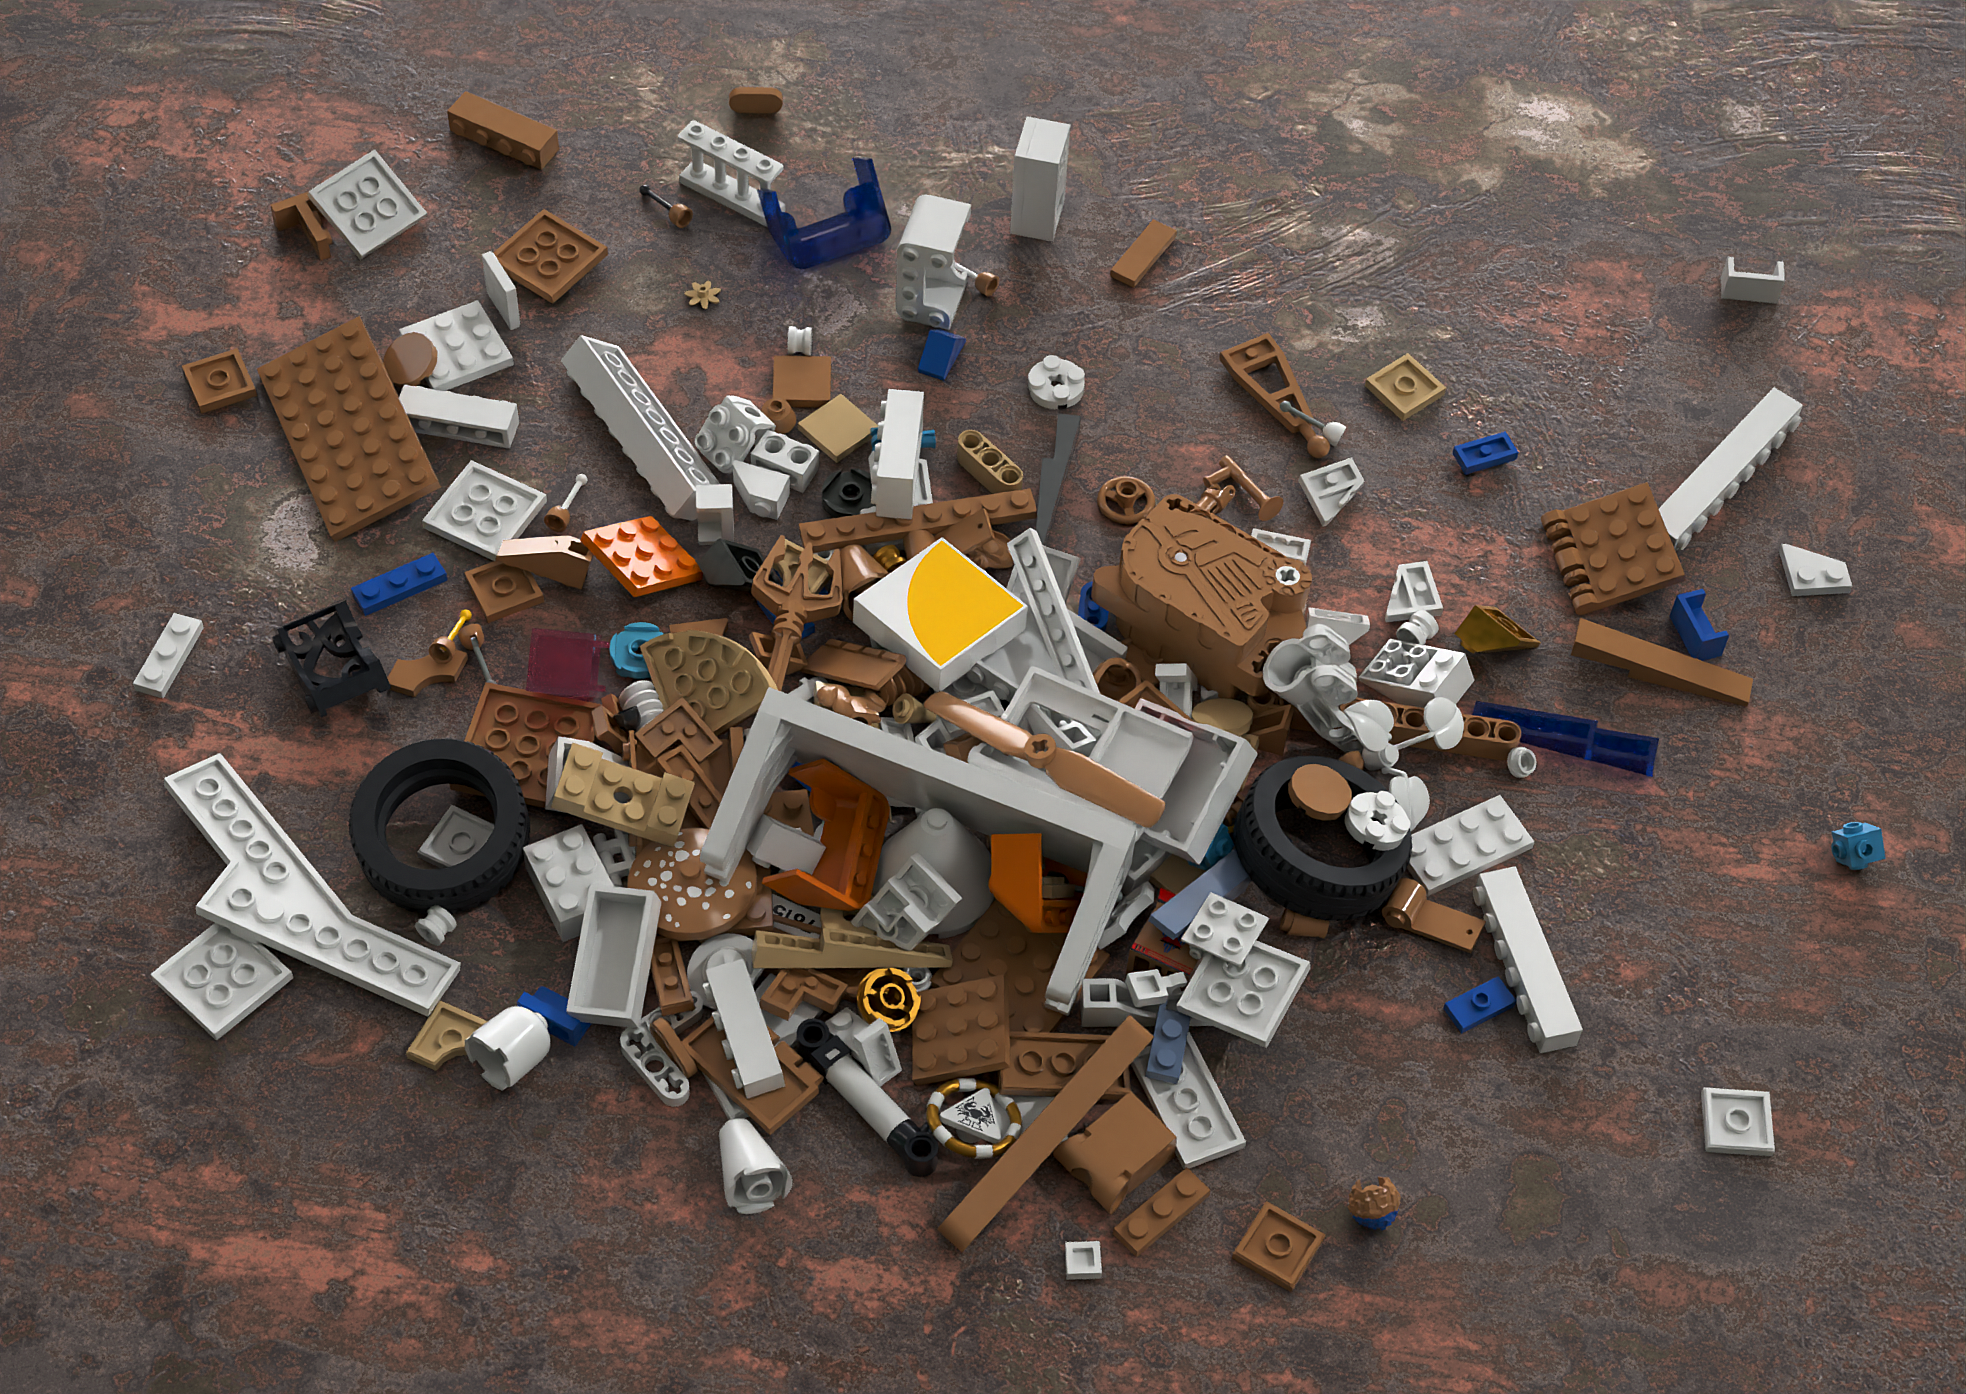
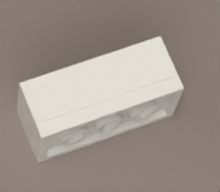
[1010,116,1070,242]

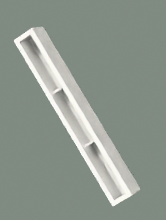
[1659,387,1803,551]

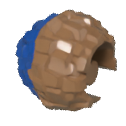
[1348,1176,1401,1230]

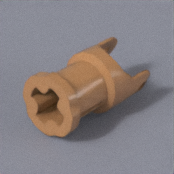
[1197,483,1235,514]

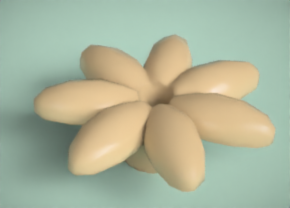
[684,281,721,309]

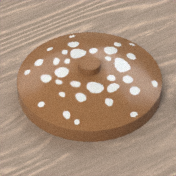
[627,828,757,940]

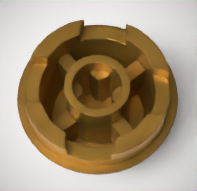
[857,968,920,1032]

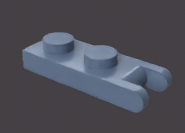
[1145,999,1191,1084]

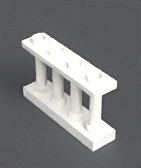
[678,120,785,228]

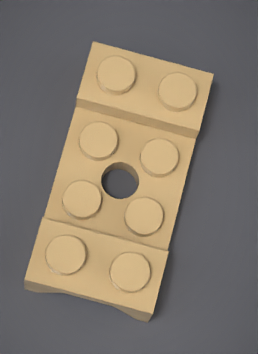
[551,742,695,847]

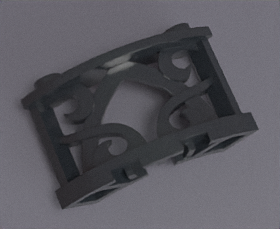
[272,599,391,718]

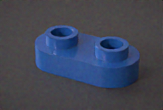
[1078,581,1109,632]

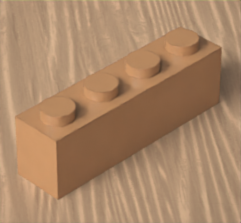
[447,91,559,170]

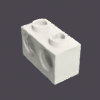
[751,429,819,493]

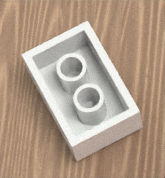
[523,824,614,942]

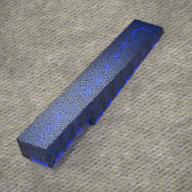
[1472,701,1659,777]

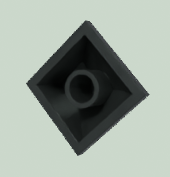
[697,538,780,592]

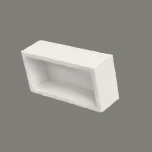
[871,389,924,519]
[566,884,662,1028]

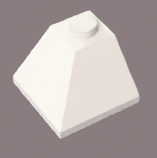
[1306,607,1370,645]

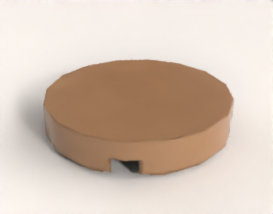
[383,332,438,388]
[1288,764,1352,821]

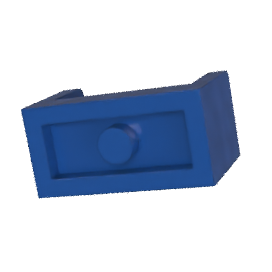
[1669,589,1729,661]

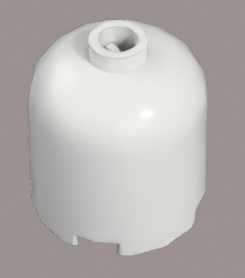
[464,1006,550,1090]

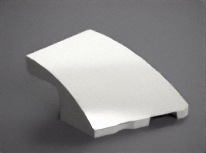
[851,851,962,952]

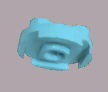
[609,622,663,679]

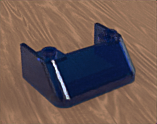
[757,156,891,269]

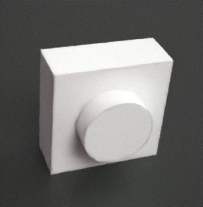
[1065,1241,1102,1280]

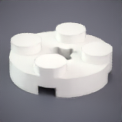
[1028,355,1085,409]
[1344,791,1411,851]

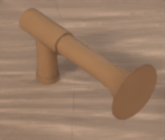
[1203,455,1284,521]

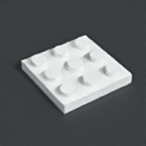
[307,149,427,260]
[399,300,514,391]
[422,460,547,561]
[151,923,293,1041]
[1177,940,1310,1048]

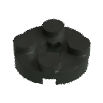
[822,469,876,518]

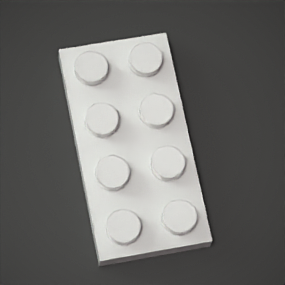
[1406,795,1535,897]
[1131,1032,1246,1169]

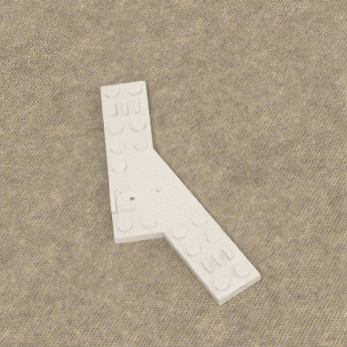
[164,753,461,1017]

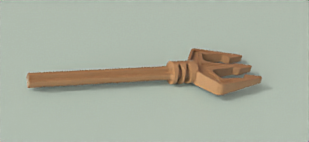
[751,535,843,715]

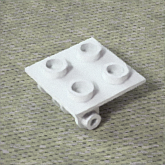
[1181,892,1269,967]

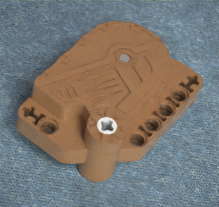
[1091,494,1312,700]

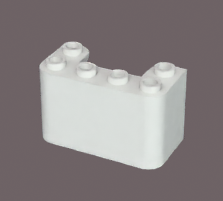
[896,195,971,330]

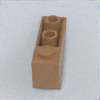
[495,535,594,589]

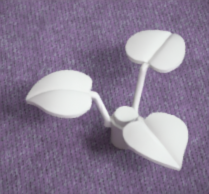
[1343,697,1464,832]

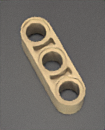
[957,430,1023,494]

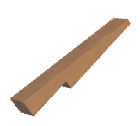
[1571,618,1753,707]

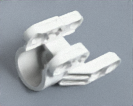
[1263,624,1365,753]

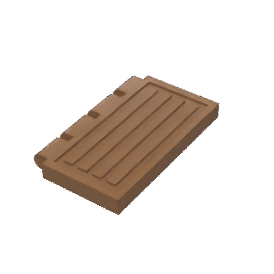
[681,1016,824,1135]

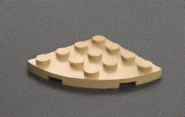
[639,630,778,736]

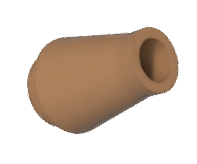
[1279,908,1329,939]

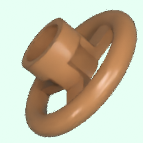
[1097,476,1155,524]

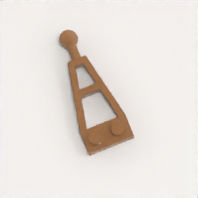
[1219,333,1330,458]

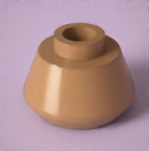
[760,398,796,434]

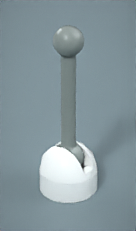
[1280,401,1346,447]

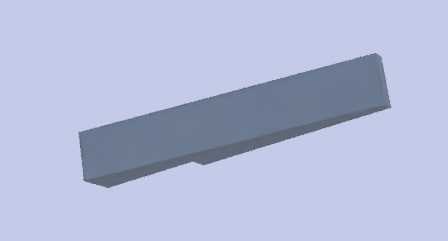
[1148,835,1293,940]

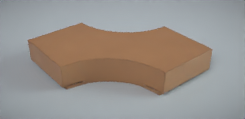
[387,648,468,697]

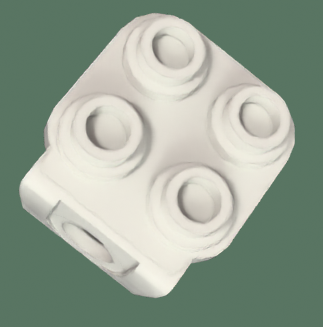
[695,395,776,473]

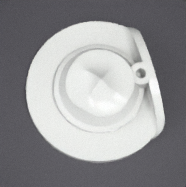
[687,933,764,1011]

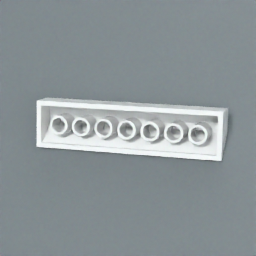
[561,335,720,521]

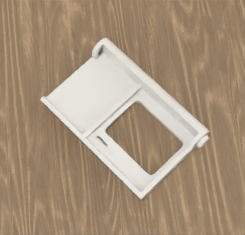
[968,665,1193,842]

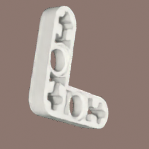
[620,991,704,1107]

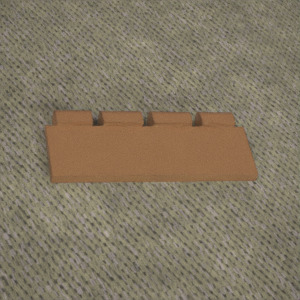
[800,639,906,690]

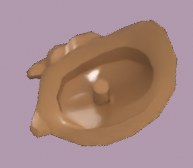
[965,530,1014,570]

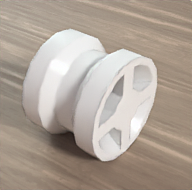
[788,326,812,356]
[415,905,457,946]

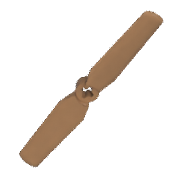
[923,691,1165,828]

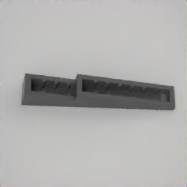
[1036,414,1081,546]

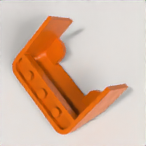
[762,758,890,911]
[989,833,1087,933]

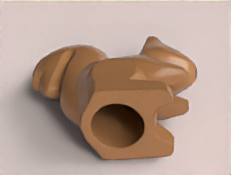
[816,684,886,726]

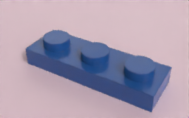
[351,553,447,616]

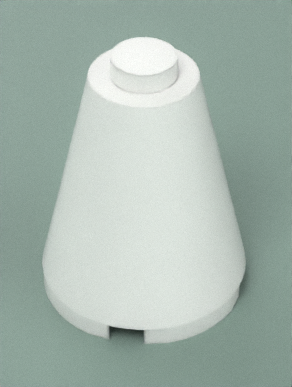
[719,1118,792,1214]

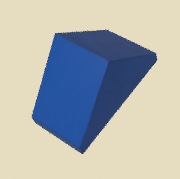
[918,329,966,381]

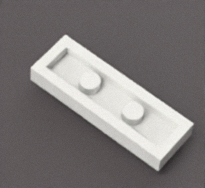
[133,613,204,699]

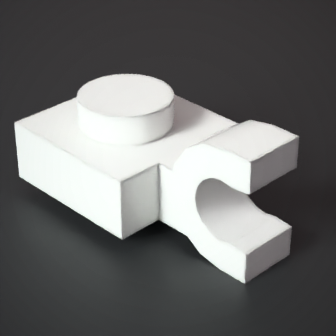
[1125,969,1187,1008]

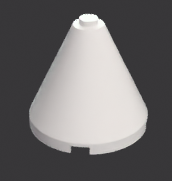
[872,808,996,939]

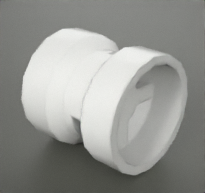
[1396,610,1439,645]

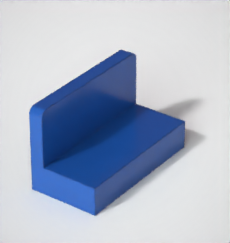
[517,986,592,1047]

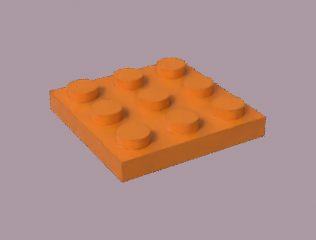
[580,516,703,597]

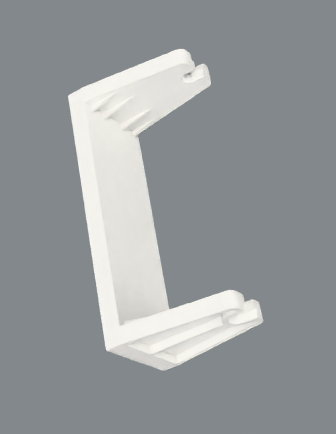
[700,687,1137,1016]

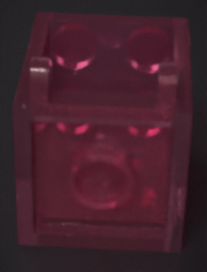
[526,628,610,697]

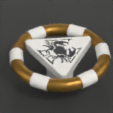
[926,1078,1022,1159]

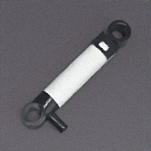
[796,1018,945,1177]

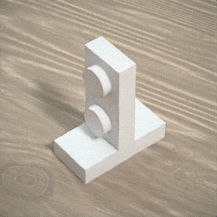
[1155,663,1197,718]
[825,1007,902,1087]

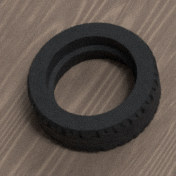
[349,738,530,914]
[1233,756,1412,921]

